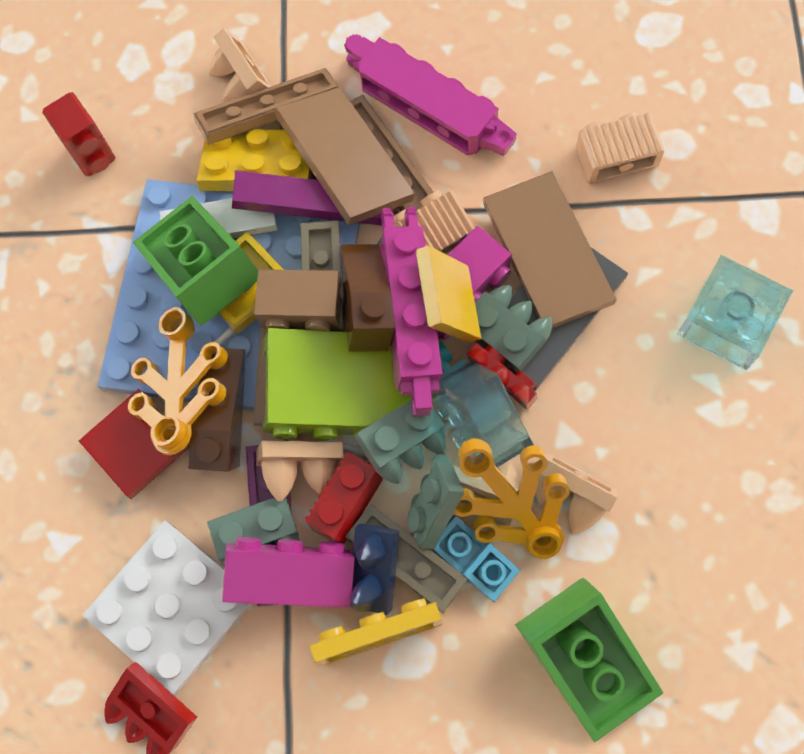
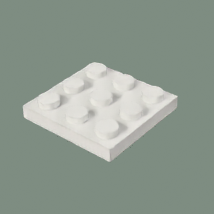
[82,520,252,696]

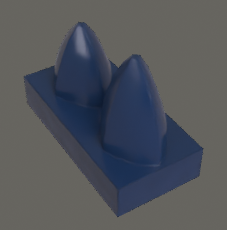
[350,523,400,615]

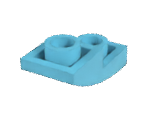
[431,515,520,602]

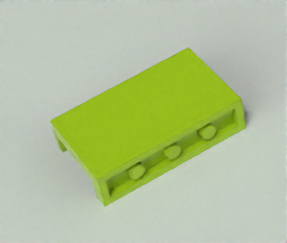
[263,328,411,441]

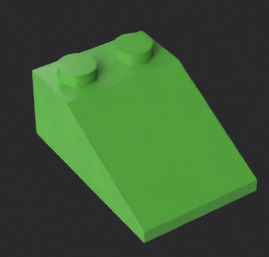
[133,195,258,326]
[515,577,664,742]

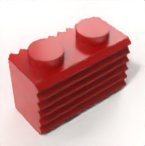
[42,92,116,176]
[305,452,383,544]

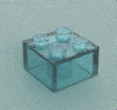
[677,255,794,370]
[433,361,534,467]

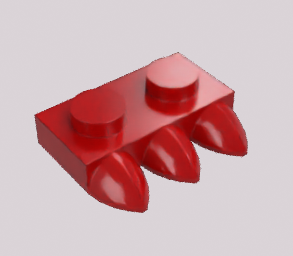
[466,343,538,411]
[104,662,198,754]

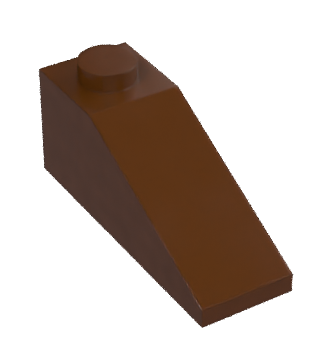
[340,244,395,352]
[188,348,246,472]

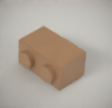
[254,269,343,331]

